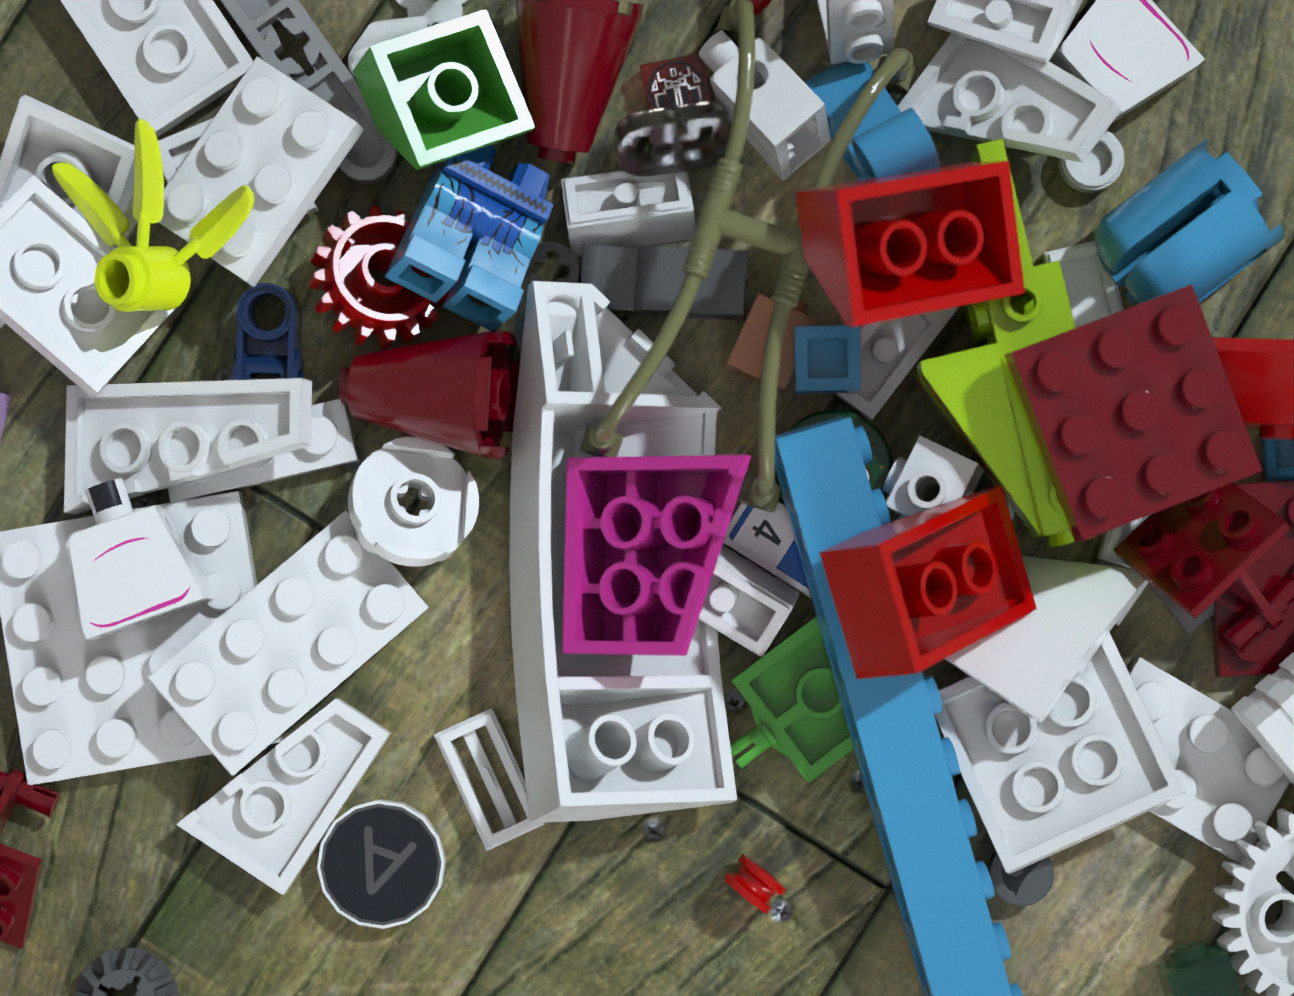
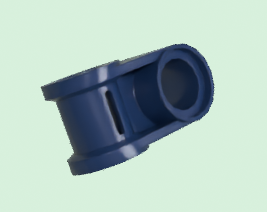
[232,283,304,380]

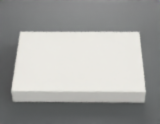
[0,95,134,226]

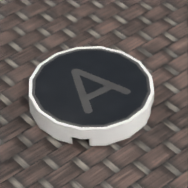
[317,799,446,929]

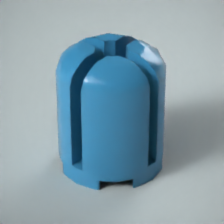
[1095,139,1285,306]

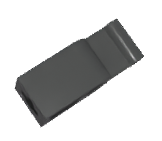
[581,245,750,321]

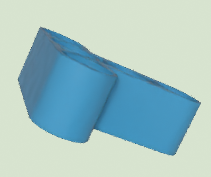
[804,61,940,181]

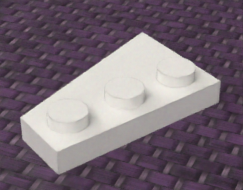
[176,698,392,895]

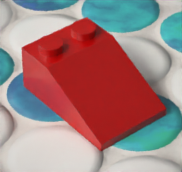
[820,485,1037,679]

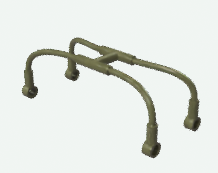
[580,0,916,512]

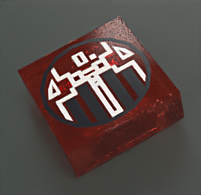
[640,53,714,130]

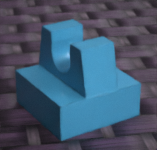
[794,325,861,394]

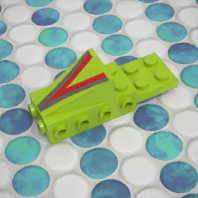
[913,138,1095,547]

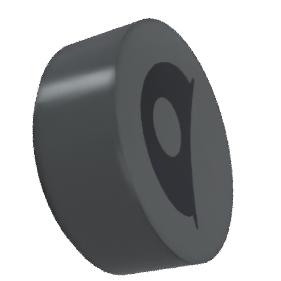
[988,851,1054,906]

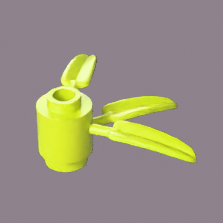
[52,119,255,312]

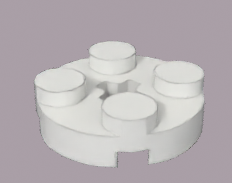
[348,437,479,567]

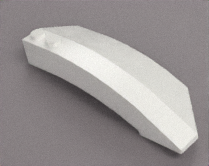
[509,281,737,823]

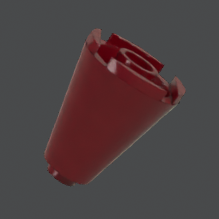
[515,0,644,163]
[339,330,520,459]

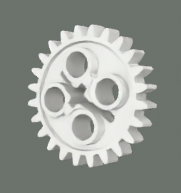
[1212,808,1294,996]

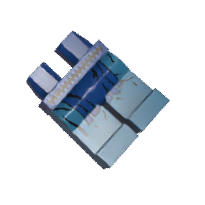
[384,145,554,331]

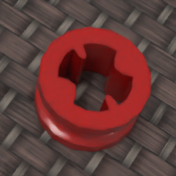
[723,853,787,915]

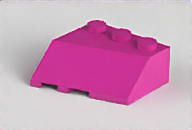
[562,455,751,656]

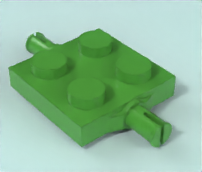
[730,616,853,783]

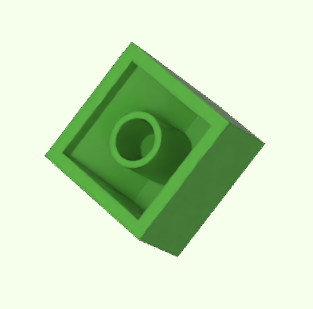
[353,9,535,170]

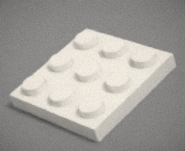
[934,632,1187,874]

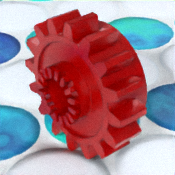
[308,206,449,349]

